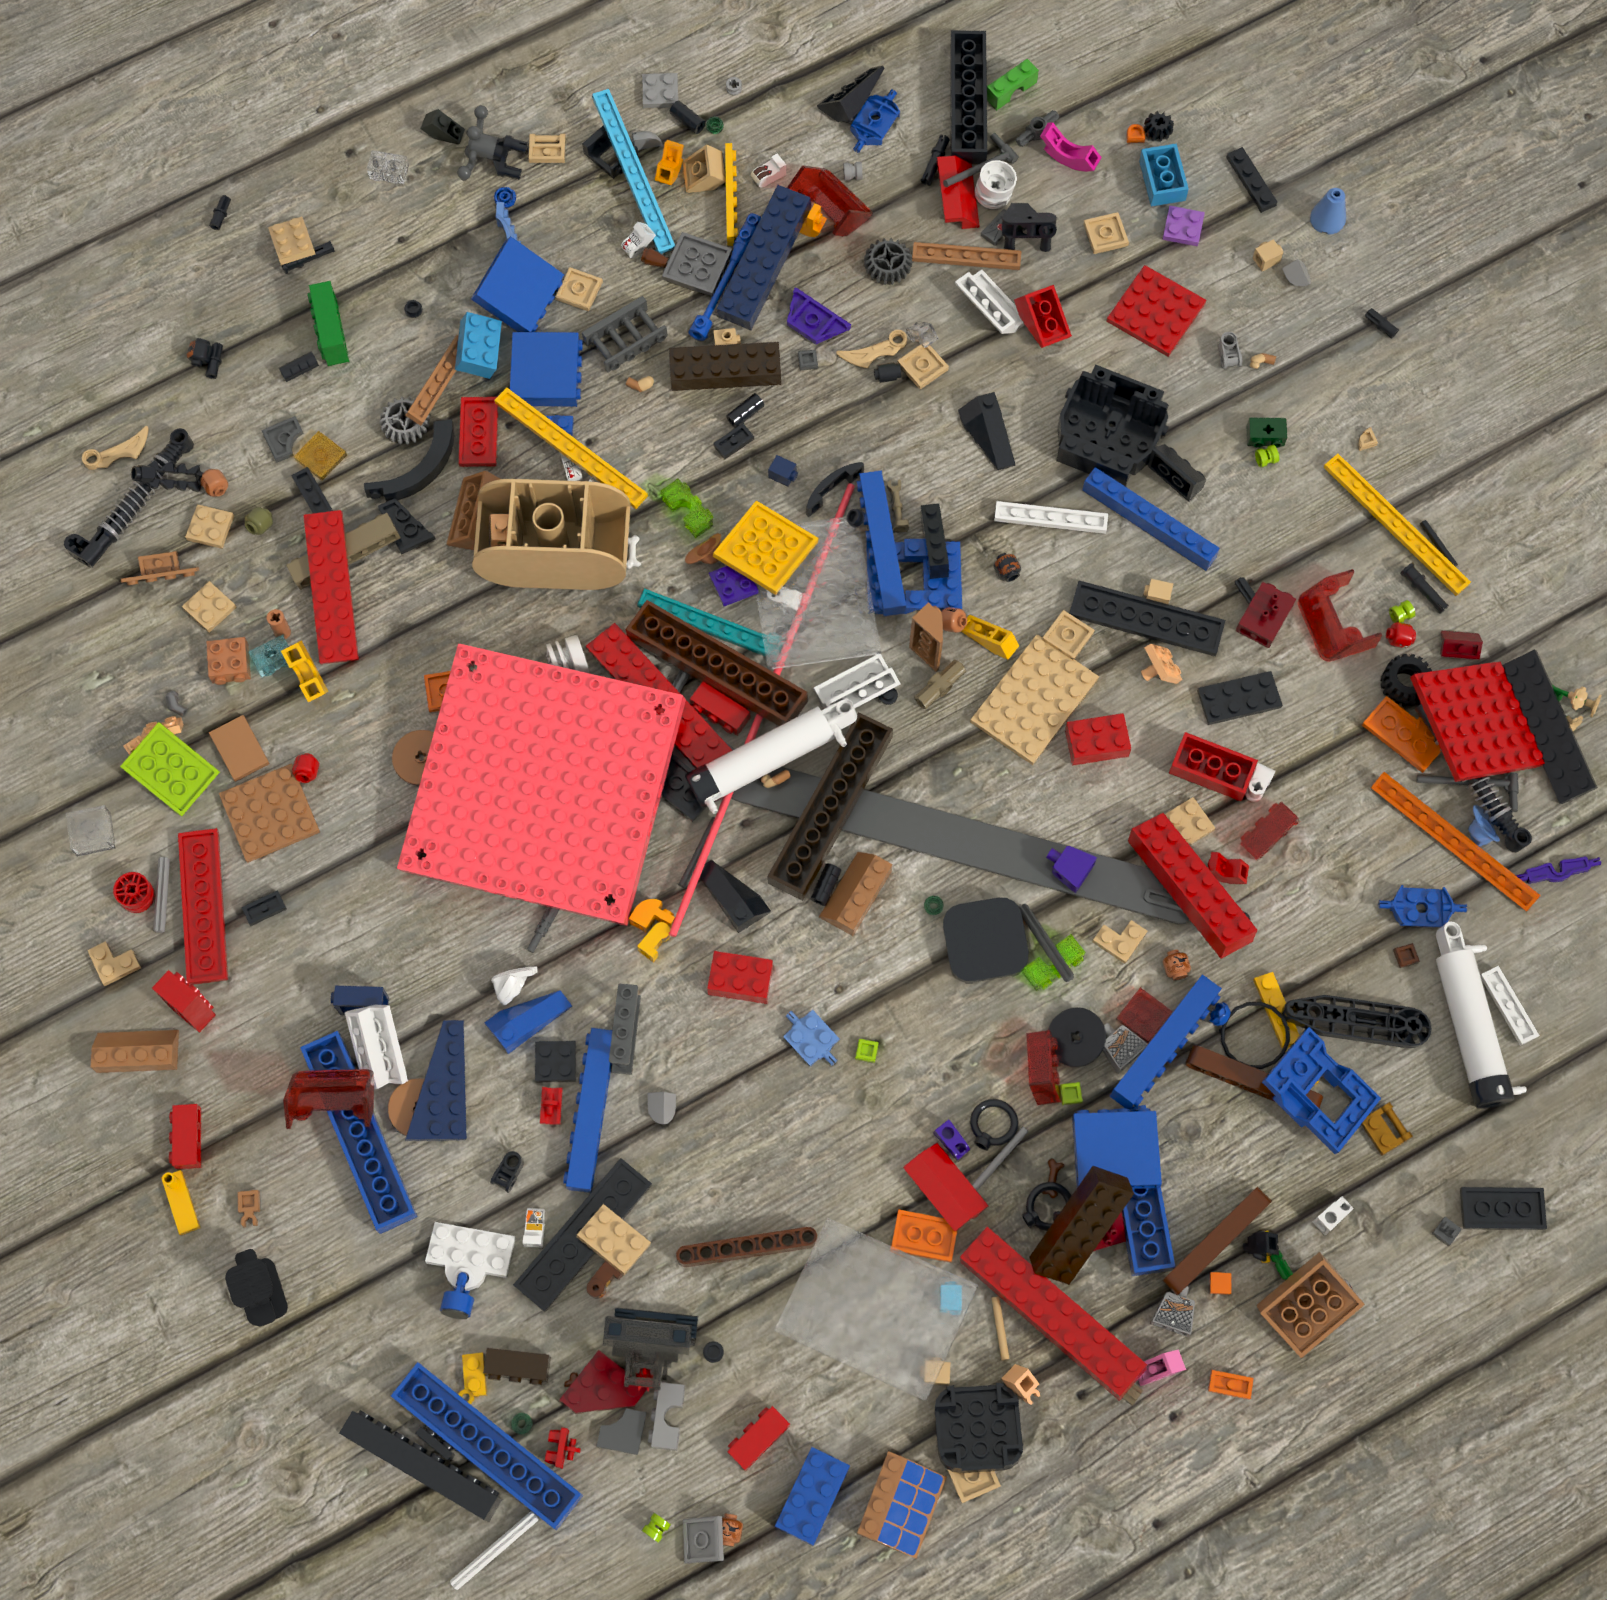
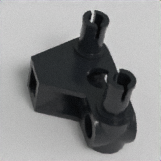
[1002,203,1057,252]

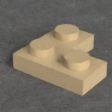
[1092,920,1148,964]
[87,941,141,986]

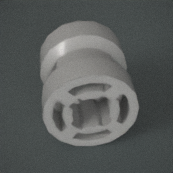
[843,162,863,181]

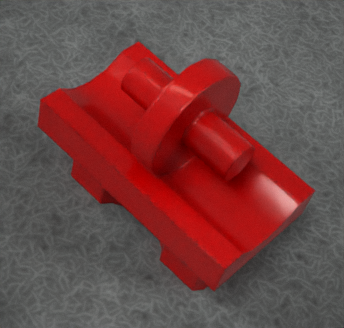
[540,1087,563,1125]
[545,1428,581,1469]

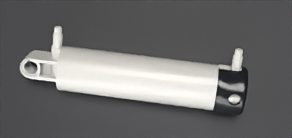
[685,699,857,814]
[1436,922,1527,1109]

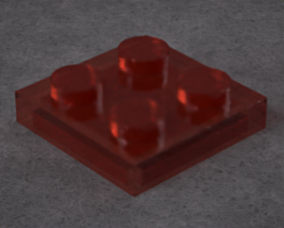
[1116,987,1173,1043]

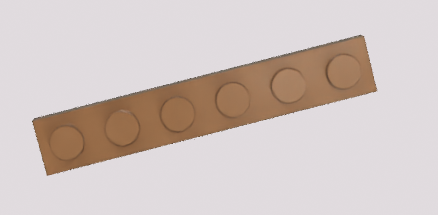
[912,242,1021,270]
[405,335,458,426]

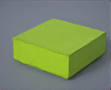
[855,1039,879,1063]
[1059,1082,1083,1106]

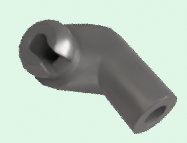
[165,691,188,717]

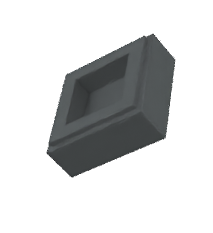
[798,349,818,371]

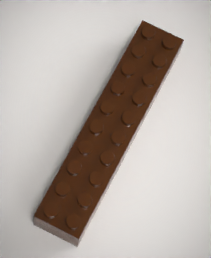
[626,600,808,726]

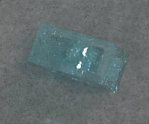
[248,635,289,677]

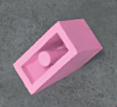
[1138,1349,1186,1386]

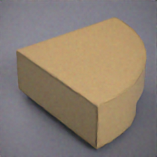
[1358,427,1378,451]

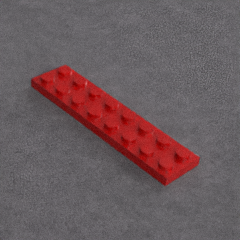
[303,510,359,665]
[178,828,228,985]

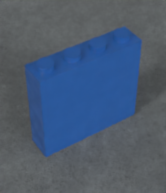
[471,236,564,332]
[510,332,583,407]
[1072,1108,1162,1189]

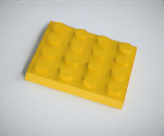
[713,501,819,595]

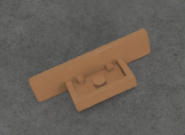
[121,551,199,585]

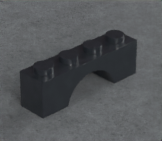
[921,503,949,579]

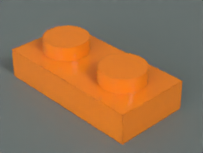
[1208,1370,1254,1400]

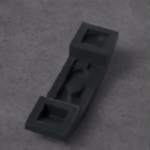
[806,462,864,517]

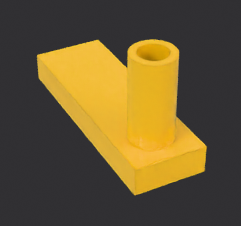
[161,1170,200,1235]

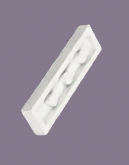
[1480,966,1540,1046]

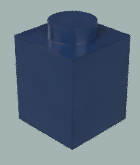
[768,455,798,487]

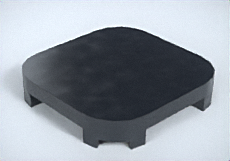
[943,897,1029,984]
[935,1383,1023,1473]

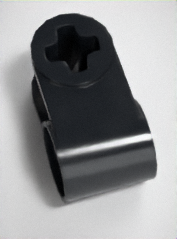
[490,1151,524,1193]

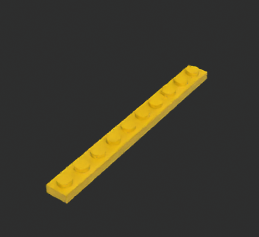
[495,387,648,509]
[1323,454,1471,596]

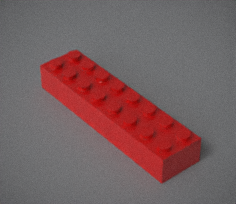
[1128,813,1257,959]

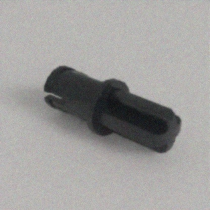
[209,195,231,230]
[1365,308,1399,339]
[205,342,223,379]

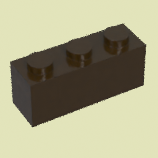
[483,1348,551,1385]

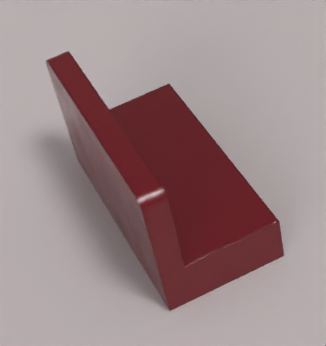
[1440,630,1483,660]

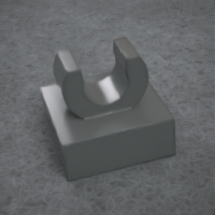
[1432,1217,1462,1247]

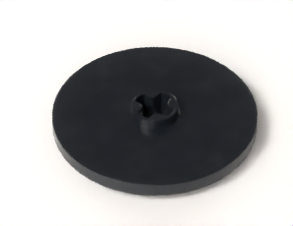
[1047,1007,1106,1067]

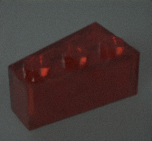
[1240,801,1300,861]
[1026,1030,1061,1105]

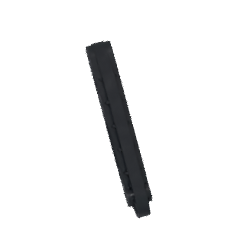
[1281,995,1432,1048]

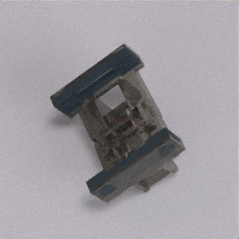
[602,1307,699,1392]

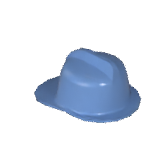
[1468,805,1500,847]

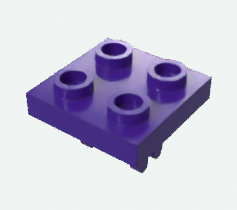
[709,566,759,607]

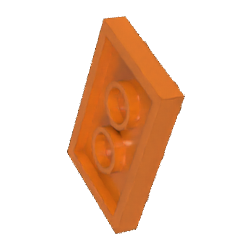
[891,1209,957,1263]

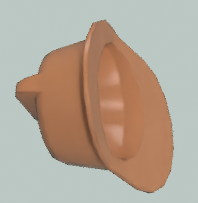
[685,533,721,564]

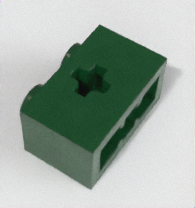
[1246,418,1287,448]

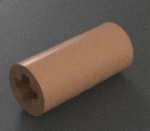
[267,609,291,640]

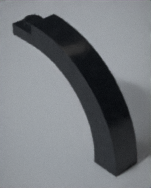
[364,419,455,502]

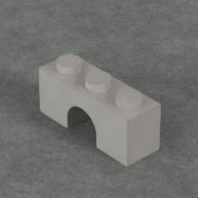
[648,1382,685,1451]

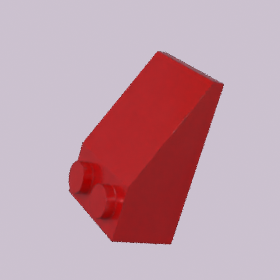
[1014,285,1072,348]

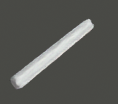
[450,1511,538,1590]

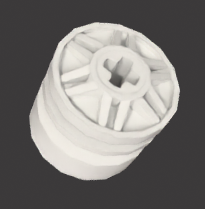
[974,160,1017,209]
[546,635,589,673]

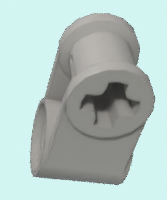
[1218,332,1242,369]

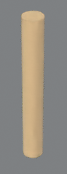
[991,1296,1010,1360]

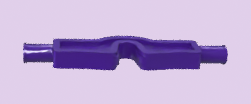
[1516,856,1601,884]

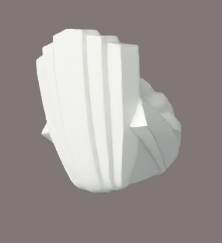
[491,966,538,1005]

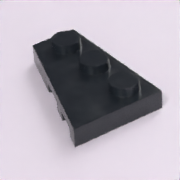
[378,498,436,555]

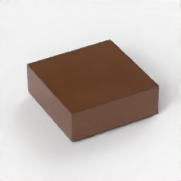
[1393,943,1420,968]

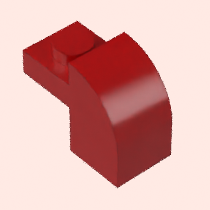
[1208,852,1249,884]

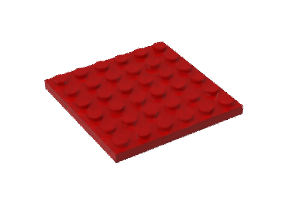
[1410,661,1545,782]

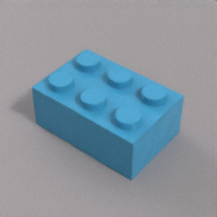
[1139,143,1189,206]
[455,312,502,379]

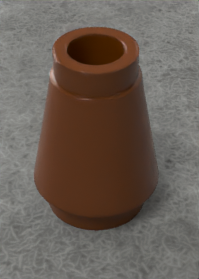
[641,247,668,268]

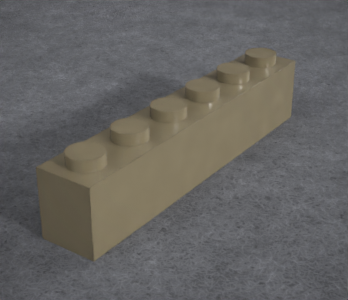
[286,513,401,590]

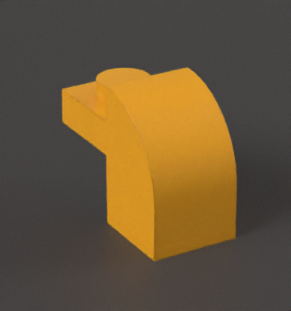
[655,140,684,185]
[799,203,827,237]
[629,899,675,933]

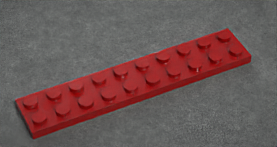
[586,623,733,768]

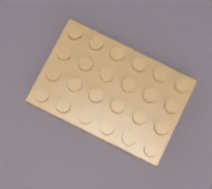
[970,635,1099,765]

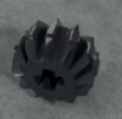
[1144,111,1174,142]

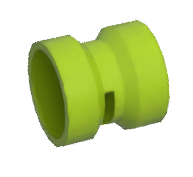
[1255,445,1279,468]
[1389,600,1415,623]
[641,1513,671,1543]

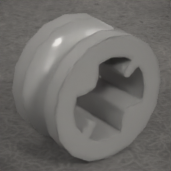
[726,77,742,96]

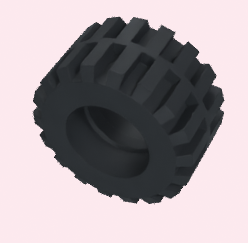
[1380,654,1432,706]

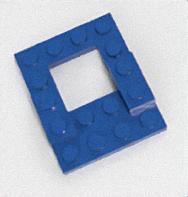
[866,539,962,614]
[1262,1027,1381,1154]

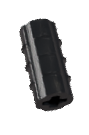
[669,100,706,134]
[279,351,319,382]
[726,393,764,428]
[810,863,841,906]

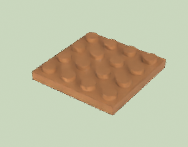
[219,763,320,863]

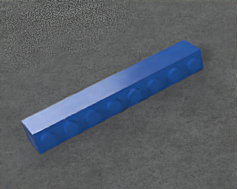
[1082,467,1220,571]
[856,470,906,616]
[1109,974,1222,1109]
[563,1028,612,1193]

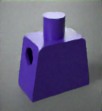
[1046,846,1097,893]

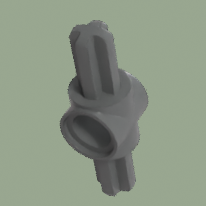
[1016,110,1059,147]

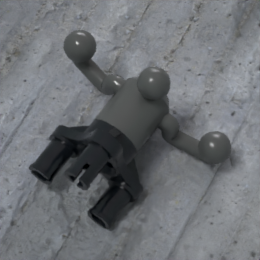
[457,105,529,181]

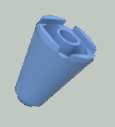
[1310,188,1346,235]

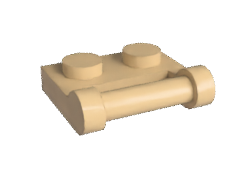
[529,134,566,163]

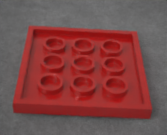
[1106,265,1207,357]

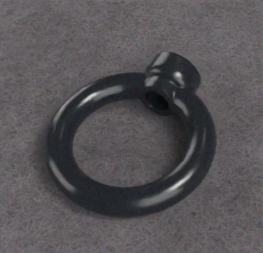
[970,1099,1019,1151]
[1022,1182,1072,1231]

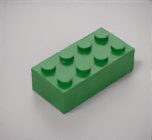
[307,281,350,366]

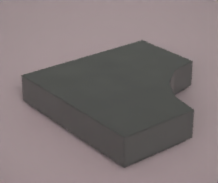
[261,416,304,463]
[596,1408,647,1455]

